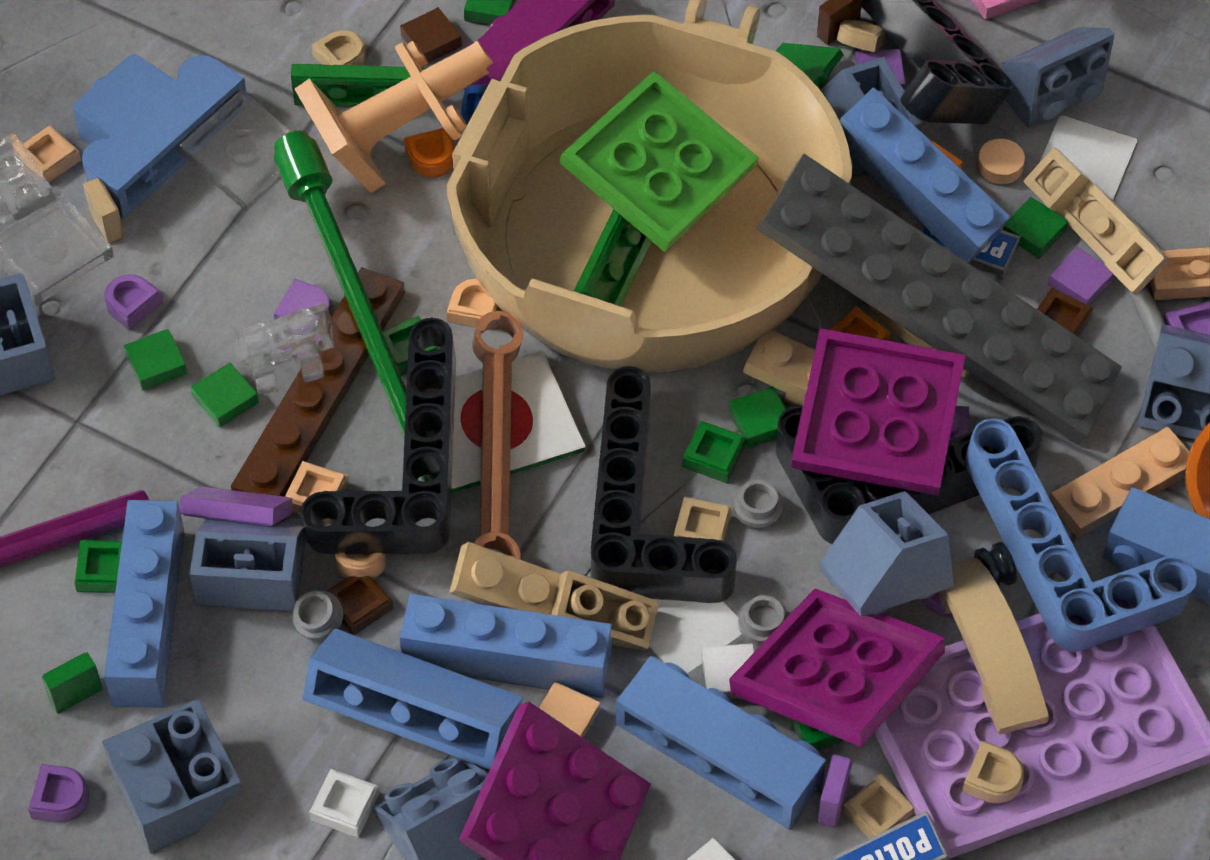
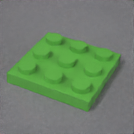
[559,71,759,252]

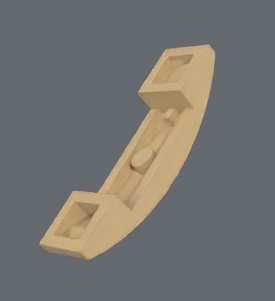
[1023,147,1169,296]
[937,557,1049,735]

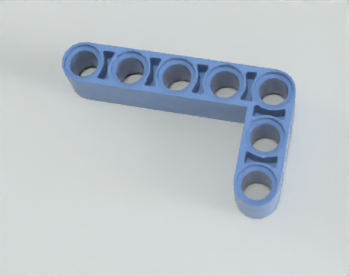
[965,418,1197,652]

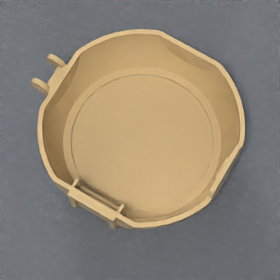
[446,0,852,373]

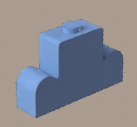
[73,54,249,219]

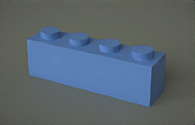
[839,87,1011,264]
[1102,487,1210,606]
[104,500,185,708]
[399,594,612,698]
[303,628,523,769]
[616,656,826,830]

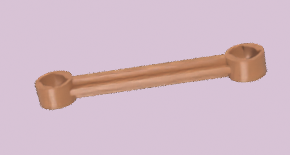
[472,311,524,560]

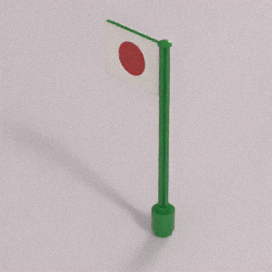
[273,130,586,499]

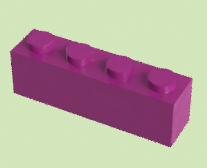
[464,0,615,89]

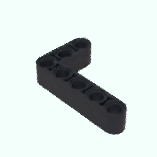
[861,0,1014,124]
[300,317,456,554]
[591,366,737,603]
[775,406,1043,544]

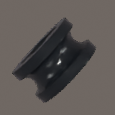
[974,541,1017,587]

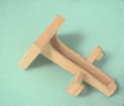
[295,40,493,194]

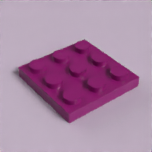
[791,328,966,496]
[729,588,945,747]
[458,702,651,860]

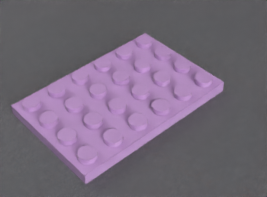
[874,599,1210,859]

